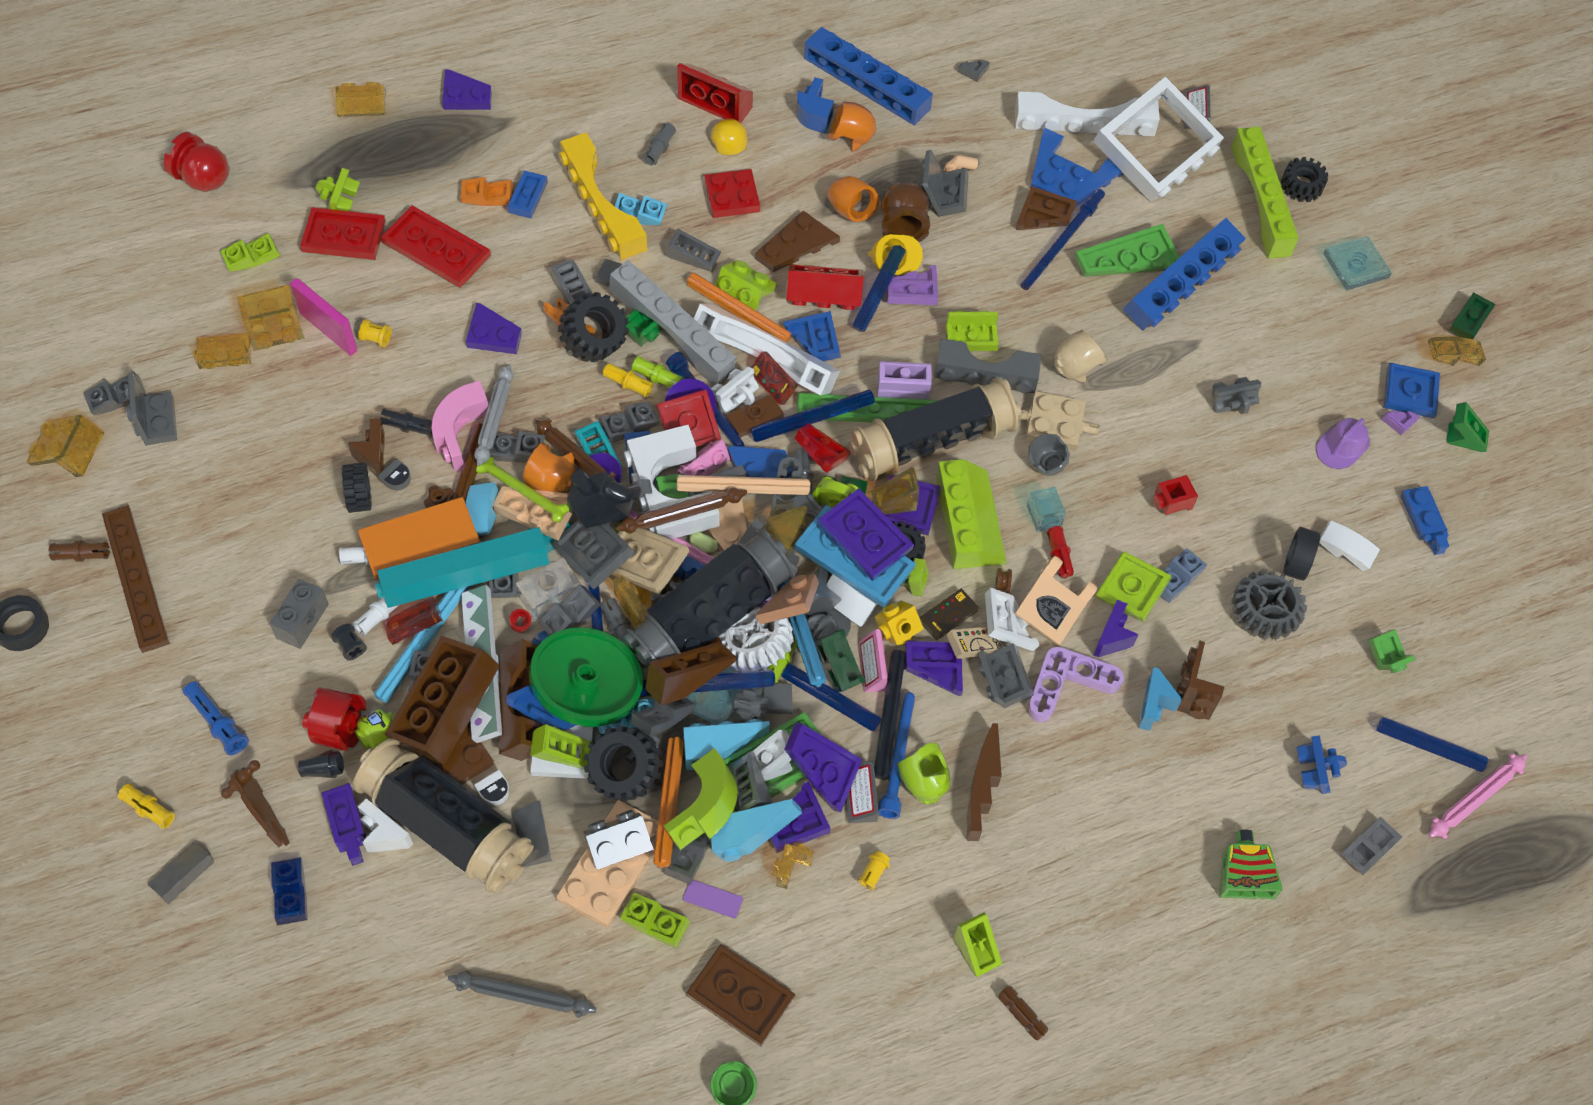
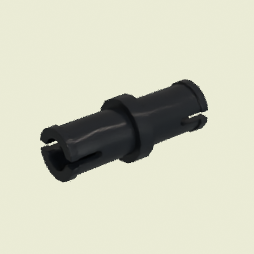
[380,408,432,437]

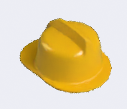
[867,234,923,275]

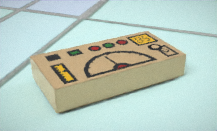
[947,627,1003,659]

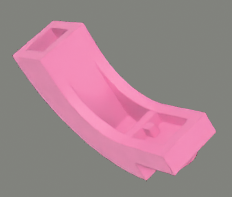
[432,380,489,471]

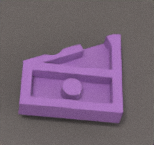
[887,265,938,305]

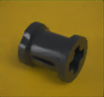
[331,623,367,661]

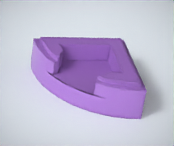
[1381,410,1420,436]

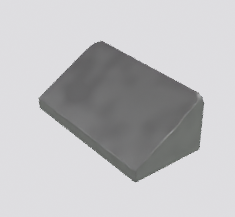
[513,801,552,867]
[148,842,214,905]

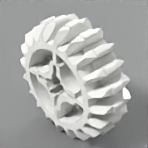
[719,606,794,674]

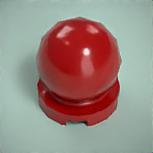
[163,131,230,192]

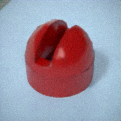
[509,609,532,633]

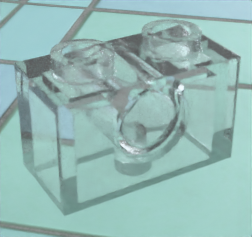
[515,558,580,621]

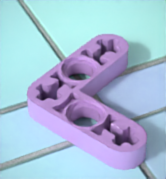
[1028,647,1124,722]

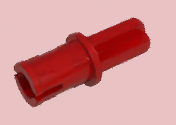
[1046,526,1074,579]

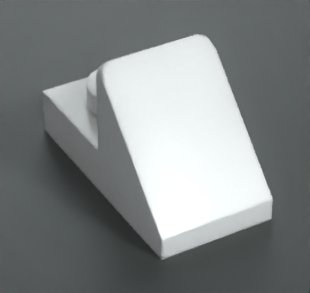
[744,730,792,781]
[358,799,413,852]

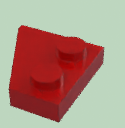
[795,424,851,473]

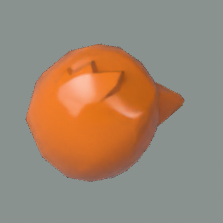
[827,101,876,152]
[827,176,879,222]
[523,442,576,493]

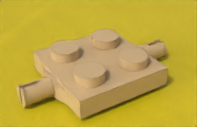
[1018,391,1100,451]

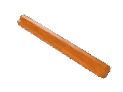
[687,273,791,343]
[653,737,684,868]

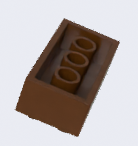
[384,635,500,765]

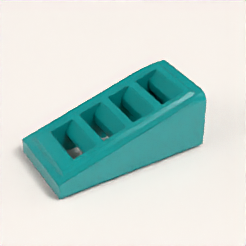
[574,421,622,467]

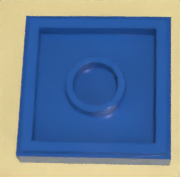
[1384,363,1440,418]

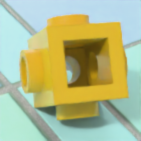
[874,600,924,646]

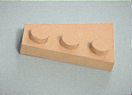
[493,486,572,541]

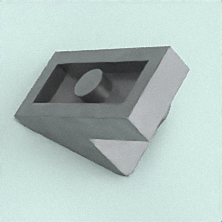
[804,566,841,615]

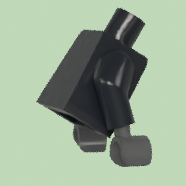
[567,470,652,528]

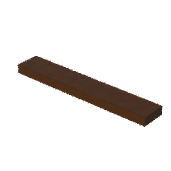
[102,505,170,653]

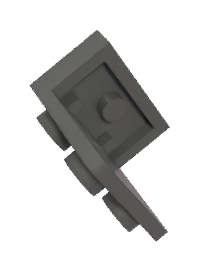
[921,150,969,217]

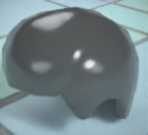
[1028,433,1070,476]

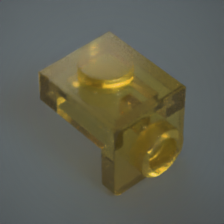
[772,843,814,889]

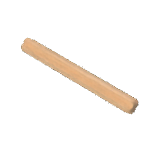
[677,475,810,495]

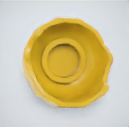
[711,119,748,155]

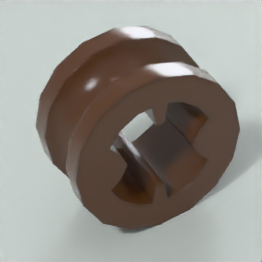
[995,568,1012,593]

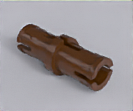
[49,540,110,562]

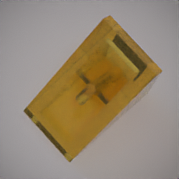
[871,467,920,515]
[766,506,808,559]

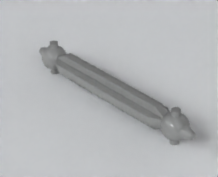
[474,365,514,466]

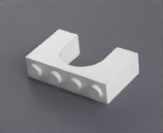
[624,425,720,539]

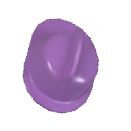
[1316,418,1370,469]

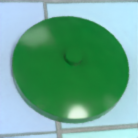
[529,627,643,727]

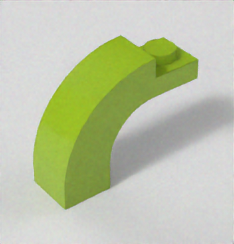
[664,748,738,850]

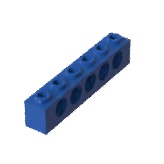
[804,27,933,126]
[1123,218,1246,331]

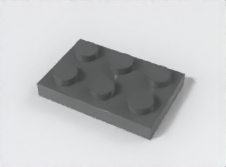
[552,519,635,589]

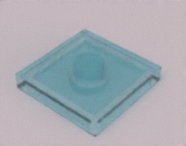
[1323,236,1392,291]

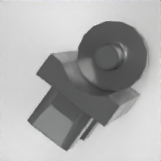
[1212,377,1261,414]

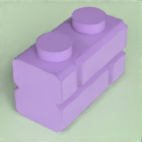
[877,361,931,400]

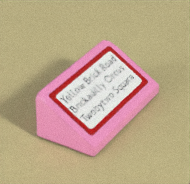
[858,629,887,692]

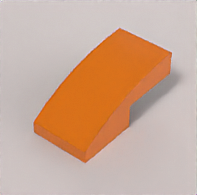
[460,177,514,206]

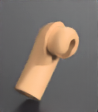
[944,155,978,172]

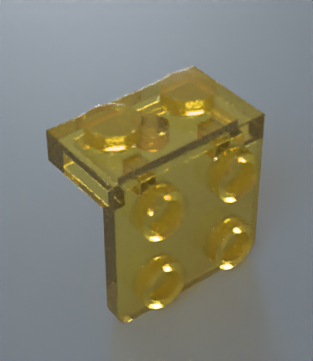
[27,415,104,477]

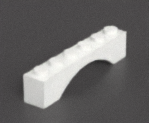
[1015,91,1159,136]
[694,303,841,395]

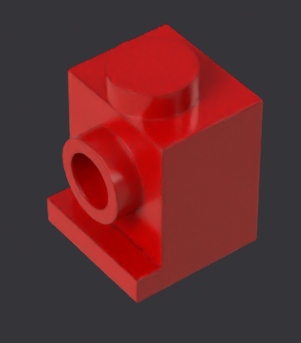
[1153,475,1198,515]

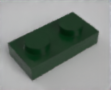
[1449,292,1496,342]

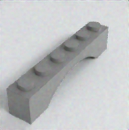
[609,260,737,386]

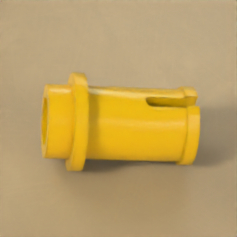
[857,851,891,891]

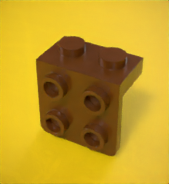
[1176,640,1225,720]

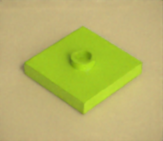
[1096,551,1171,623]

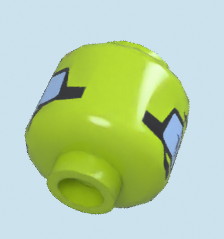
[354,708,395,750]

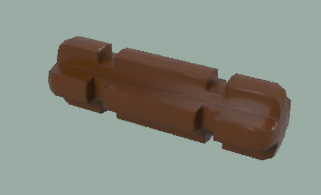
[998,986,1048,1041]

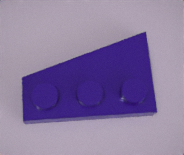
[784,723,862,812]

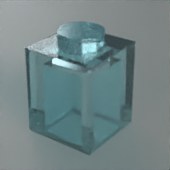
[1027,487,1066,532]

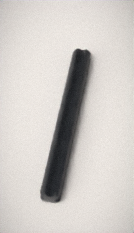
[874,649,906,780]

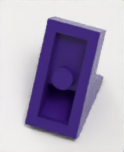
[1093,599,1138,658]

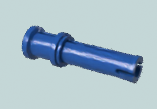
[183,681,249,756]

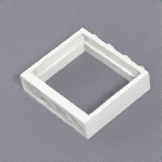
[1093,77,1224,203]

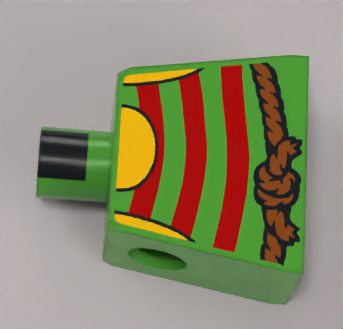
[1219,829,1282,899]

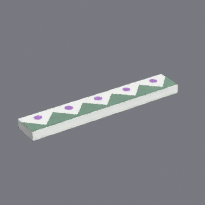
[462,585,502,743]

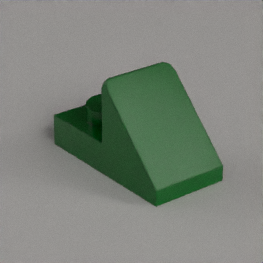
[1446,402,1489,452]

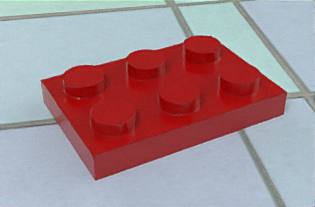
[300,207,386,260]

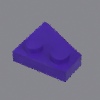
[442,69,492,110]
[466,303,522,354]
[770,781,830,853]

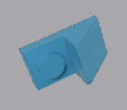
[1139,667,1182,731]

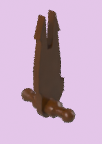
[221,760,290,848]

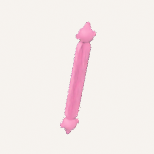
[1428,753,1527,839]

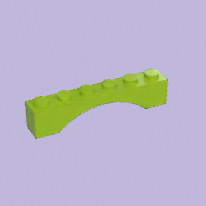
[1231,126,1299,259]

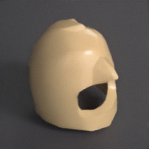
[1054,330,1108,383]

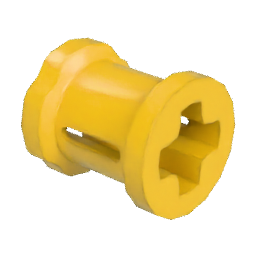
[358,319,392,348]

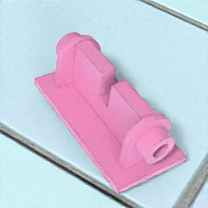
[677,439,730,476]

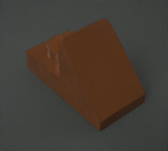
[348,419,385,477]

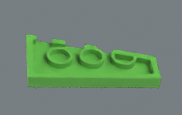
[1074,224,1180,277]

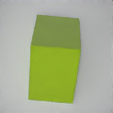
[954,912,1002,977]

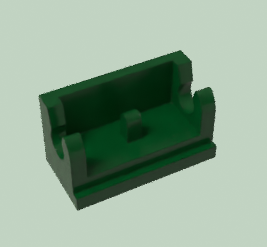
[814,629,865,692]

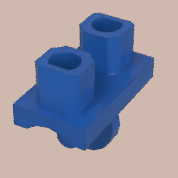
[1297,735,1347,794]

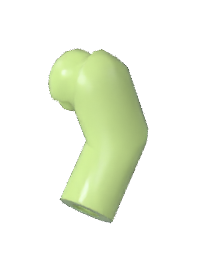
[689,531,718,554]

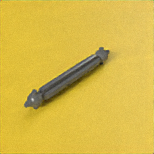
[448,970,597,1018]

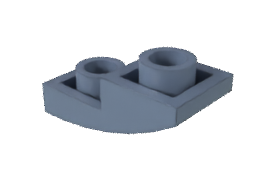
[1161,548,1207,603]

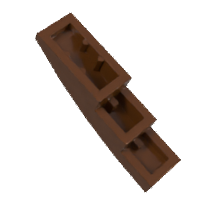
[967,723,1002,841]

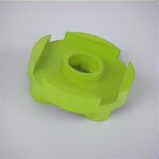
[812,476,858,508]

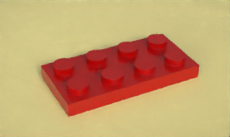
[381,205,491,288]

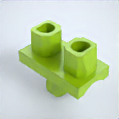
[316,168,360,211]

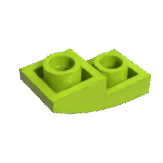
[220,233,281,272]
[620,893,690,948]

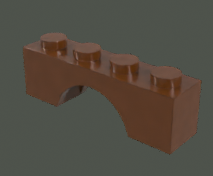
[499,639,543,761]

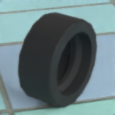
[1283,526,1321,581]
[0,595,49,651]

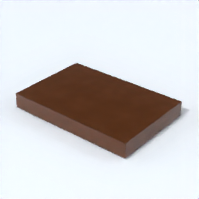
[686,944,796,1047]

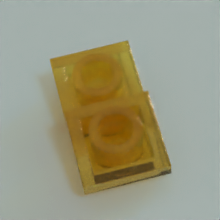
[1428,336,1486,366]

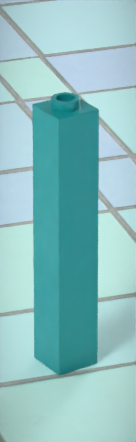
[375,527,550,608]

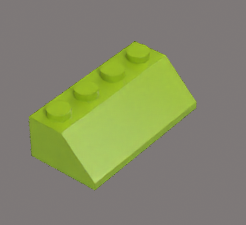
[936,459,1007,569]

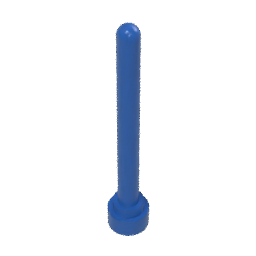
[878,692,915,819]

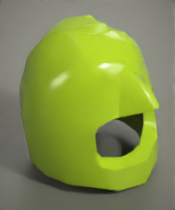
[897,743,950,804]

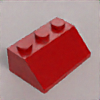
[677,63,753,123]
[786,264,864,310]

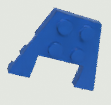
[1030,128,1124,207]

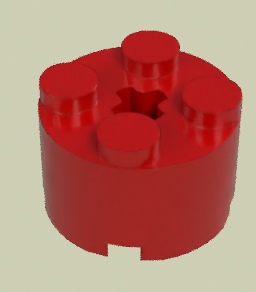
[302,687,366,751]

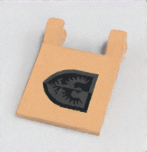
[1014,556,1097,646]

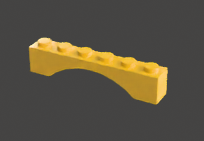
[558,132,648,260]

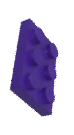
[817,488,914,581]

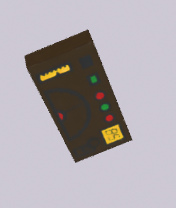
[920,588,979,641]

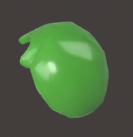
[710,1060,758,1105]

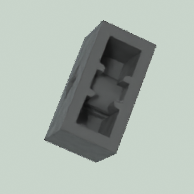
[270,579,329,649]

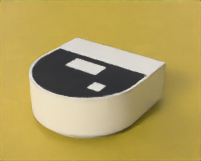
[474,770,510,806]

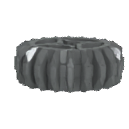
[1231,569,1307,641]

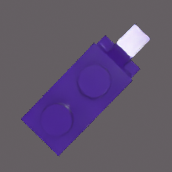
[321,783,366,866]

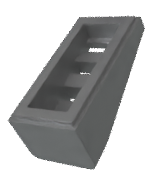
[664,229,721,272]
[551,258,593,305]
[730,751,772,812]

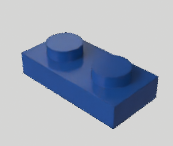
[507,170,548,218]

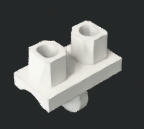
[711,367,759,414]

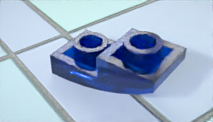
[271,857,308,926]

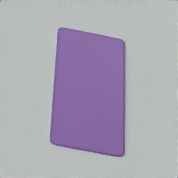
[683,880,743,919]

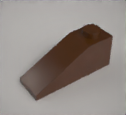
[646,641,736,705]

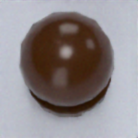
[881,181,930,242]

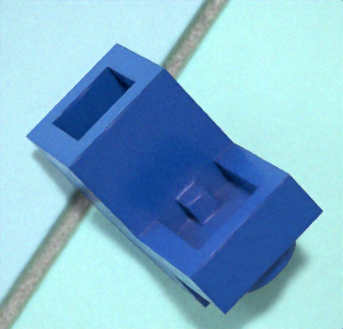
[796,77,834,134]

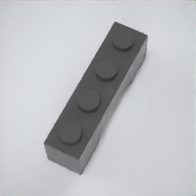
[935,339,1042,393]

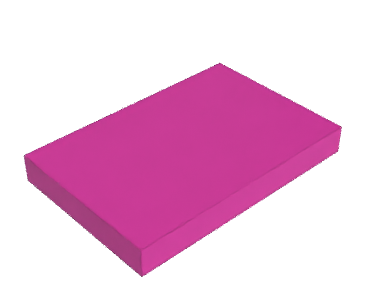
[290,278,357,356]

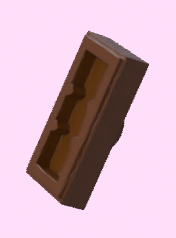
[726,394,784,439]

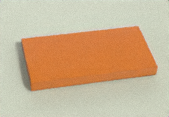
[358,497,480,580]

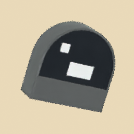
[378,459,411,490]

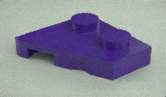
[905,641,963,696]

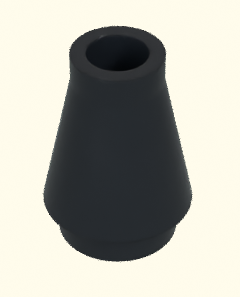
[298,750,344,778]

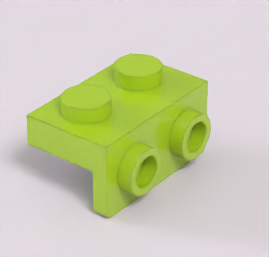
[716,260,777,310]
[945,311,999,351]

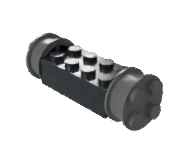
[623,529,798,670]

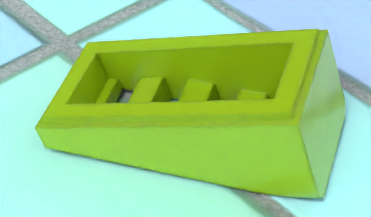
[530,724,592,769]

